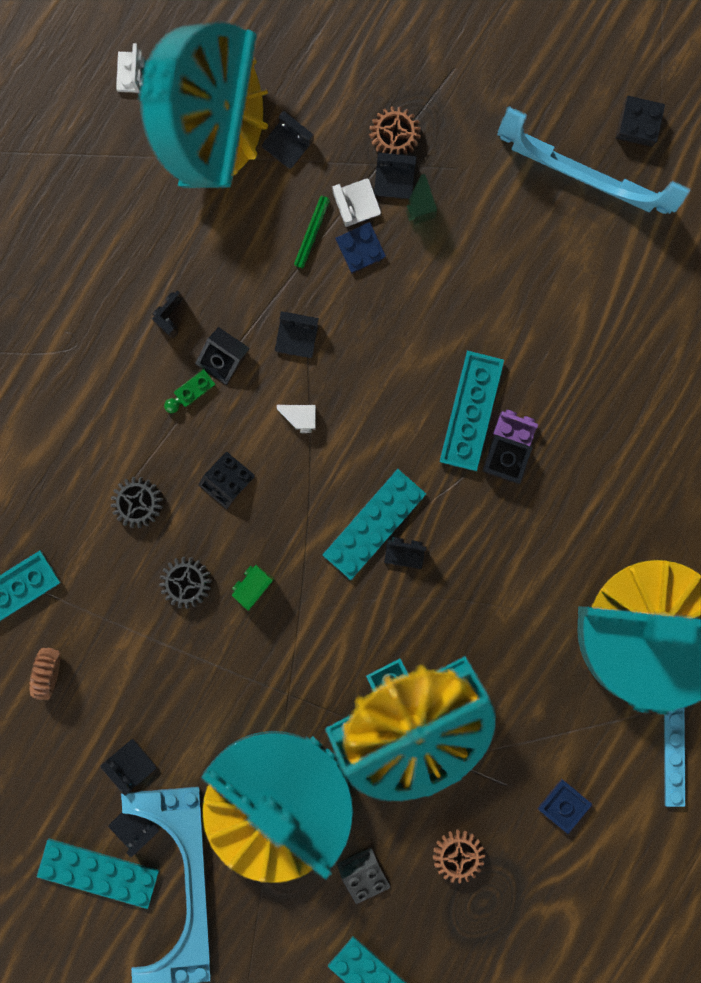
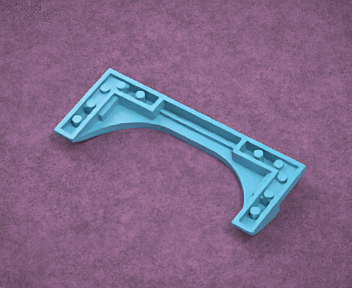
[497,107,690,214]
[121,787,210,983]

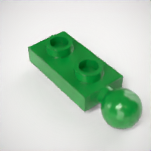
[164,369,216,414]

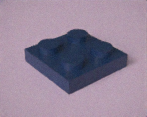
[335,222,386,274]
[537,778,592,834]

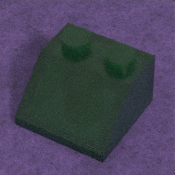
[406,174,437,225]

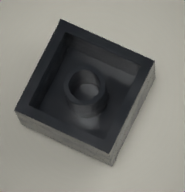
[615,96,665,147]
[482,435,532,484]

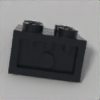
[261,111,314,169]
[374,152,416,199]
[152,290,184,339]
[275,311,319,358]
[198,452,255,509]
[384,537,427,569]
[100,739,157,796]
[108,812,162,858]

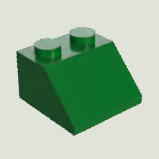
[232,564,274,610]

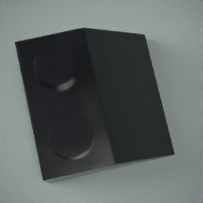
[195,327,250,385]

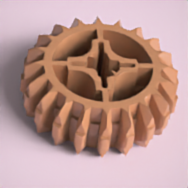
[370,107,421,155]
[29,648,61,700]
[433,830,485,884]

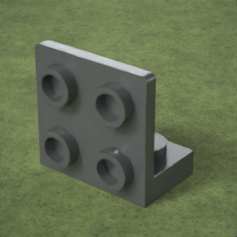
[337,847,390,904]

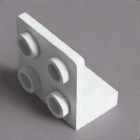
[116,43,145,93]
[332,179,381,227]

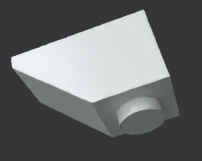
[277,405,316,433]

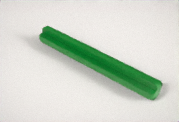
[294,196,330,269]

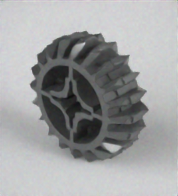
[111,477,163,528]
[159,557,212,609]

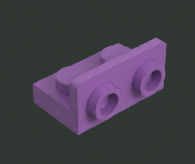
[493,410,539,446]

